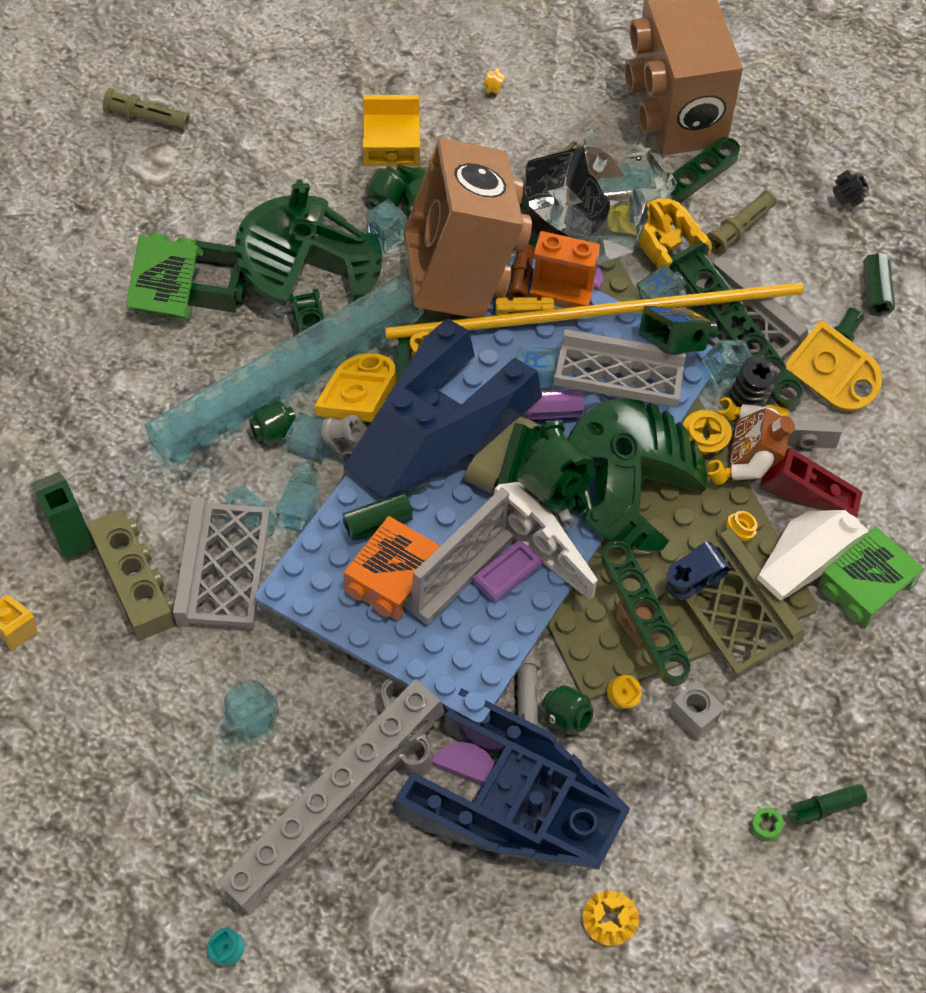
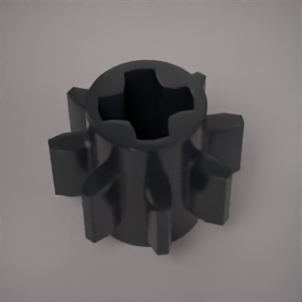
[833,170,869,208]

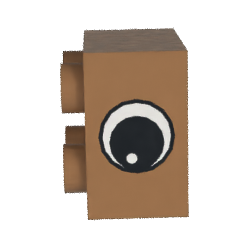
[624,0,743,156]
[403,137,532,318]

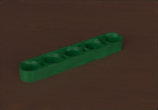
[633,137,740,218]
[601,541,691,686]

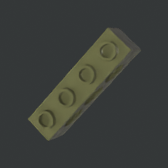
[86,508,174,642]

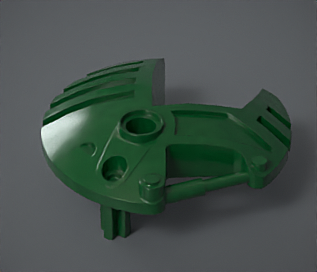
[235,179,382,306]
[567,398,707,553]

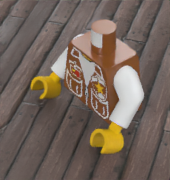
[707,397,795,485]

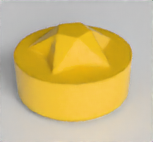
[607,675,642,709]

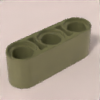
[464,416,540,495]

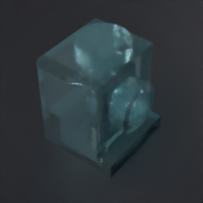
[701,340,753,384]

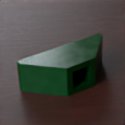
[30,471,95,561]

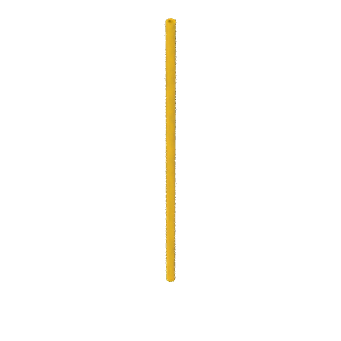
[385,282,804,340]

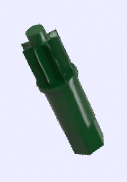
[787,784,867,824]

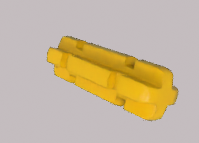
[495,297,555,315]

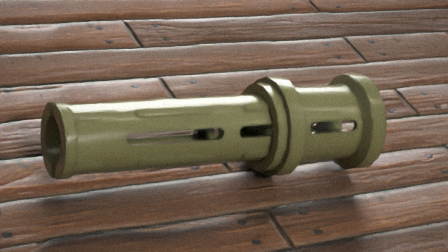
[103,88,190,131]
[706,191,777,255]

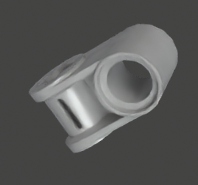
[321,415,367,463]

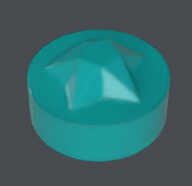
[207,928,245,967]

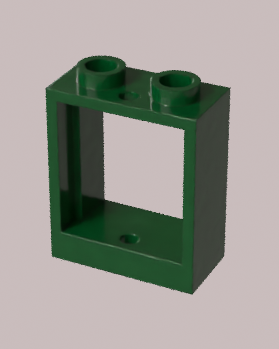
[177,239,246,313]

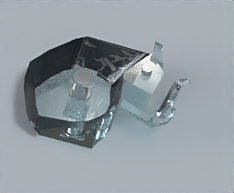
[522,129,677,264]

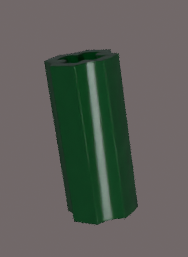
[863,252,895,316]
[342,492,413,541]

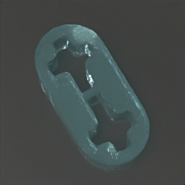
[226,487,276,539]

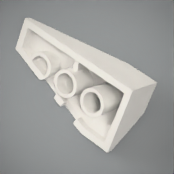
[494,482,598,600]
[757,510,869,601]

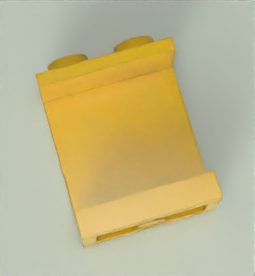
[363,95,420,166]

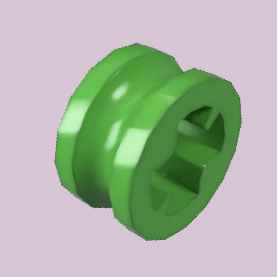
[751,808,784,842]

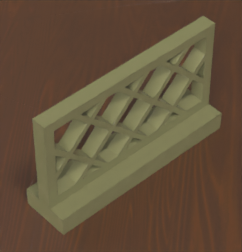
[665,527,804,677]

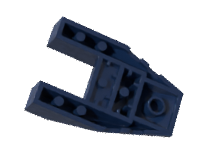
[343,318,542,498]
[395,688,630,870]

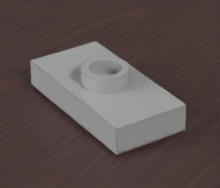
[787,420,842,449]

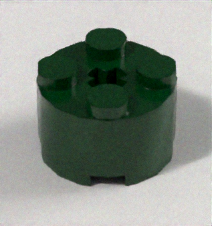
[517,436,595,512]

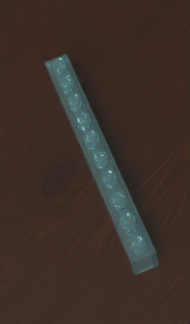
[144,273,424,466]

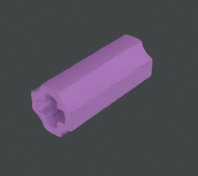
[522,389,584,420]

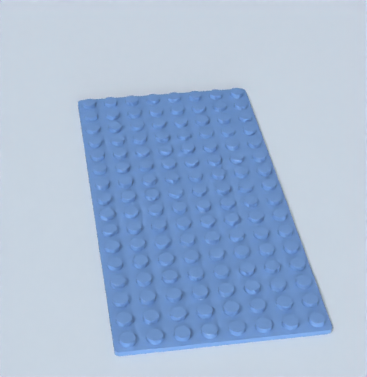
[255,254,724,725]

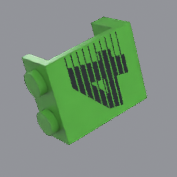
[126,233,204,320]
[818,526,924,629]

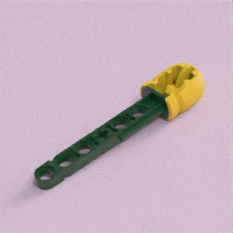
[634,198,803,409]

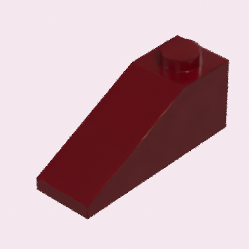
[760,447,863,518]

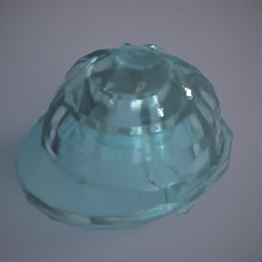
[224,680,279,738]

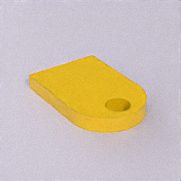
[785,319,882,411]
[314,353,397,422]

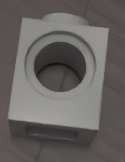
[669,680,725,742]

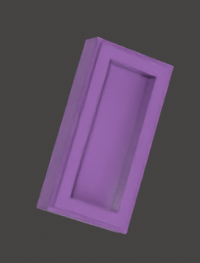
[472,539,543,604]

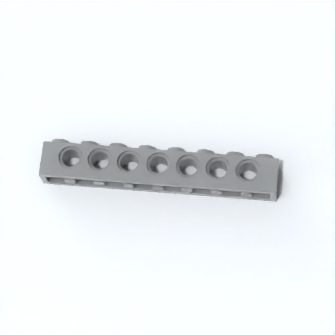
[217,679,445,914]

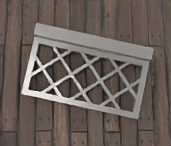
[682,255,808,369]
[553,329,686,407]
[403,487,514,626]
[173,497,271,627]

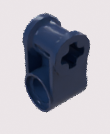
[667,541,731,600]

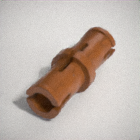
[508,244,535,300]

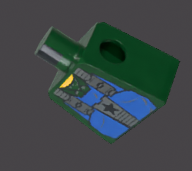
[639,306,718,353]

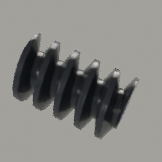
[728,356,778,418]

